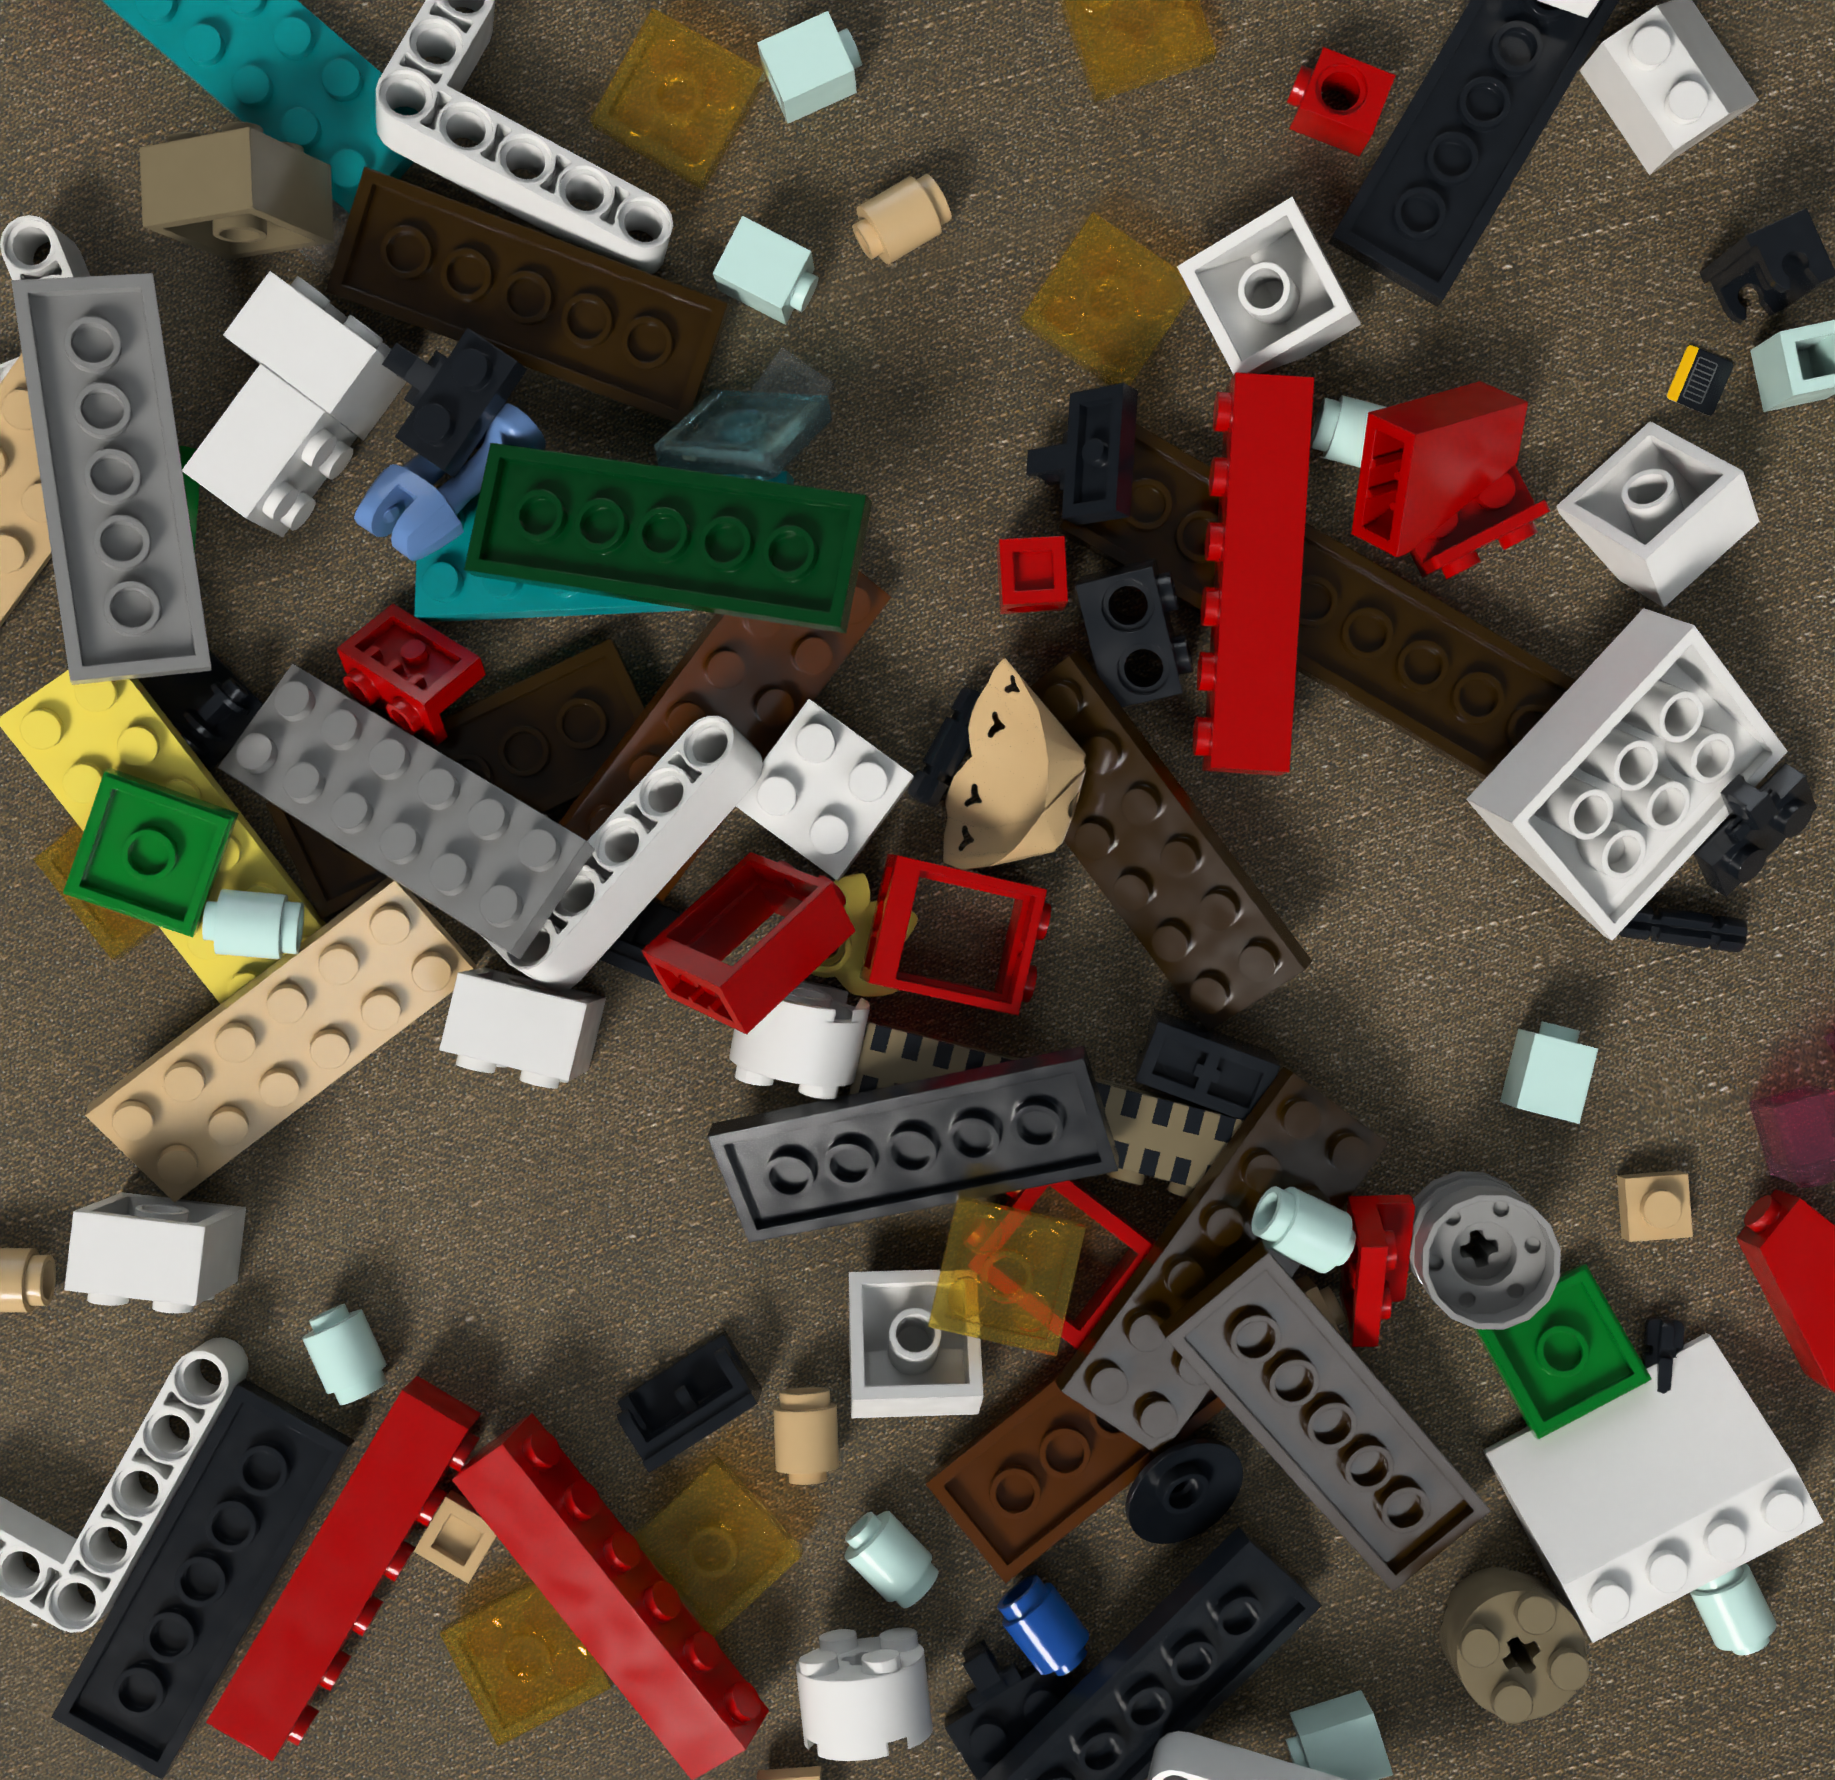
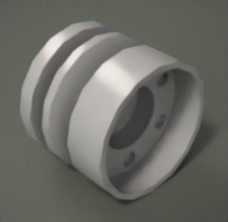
[1409,1171,1561,1330]

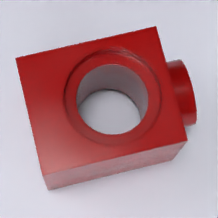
[1286,47,1396,157]
[997,536,1068,614]

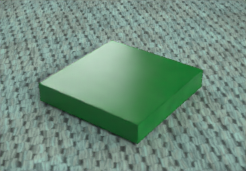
[63,768,239,938]
[1474,1264,1652,1439]

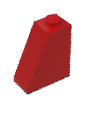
[1351,381,1528,557]
[1736,1189,1835,1393]

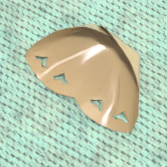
[943,658,1086,870]

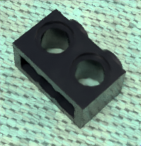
[1075,558,1194,707]

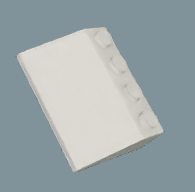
[1466,608,1788,940]
[1483,1333,1823,1643]

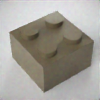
[139,122,334,260]

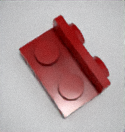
[1409,465,1551,580]
[336,603,486,746]
[1339,1195,1415,1347]

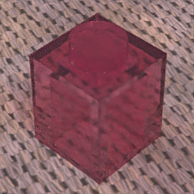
[1749,1084,1835,1188]

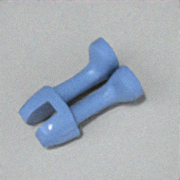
[354,403,546,561]

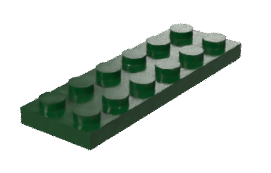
[464,443,872,633]

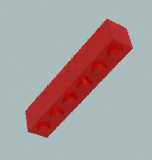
[1193,372,1315,776]
[206,1376,481,1762]
[452,1413,769,1780]

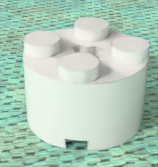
[729,980,870,1099]
[796,1627,933,1761]

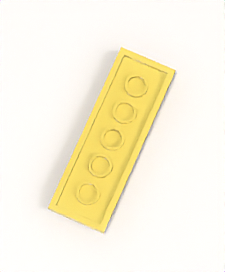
[0,670,326,1004]

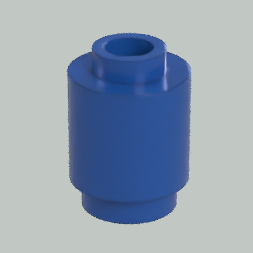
[997,1574,1090,1676]

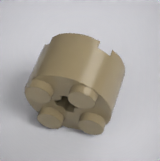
[1439,1567,1589,1724]

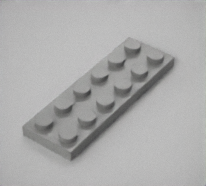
[11,273,211,685]
[218,664,595,960]

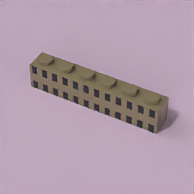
[850,1018,1244,1198]

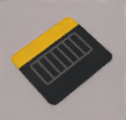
[1667,345,1733,416]

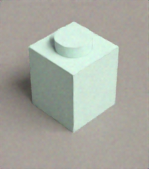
[757,11,862,124]
[713,216,819,325]
[1750,320,1835,412]
[1500,1021,1598,1124]
[1285,1690,1393,1780]

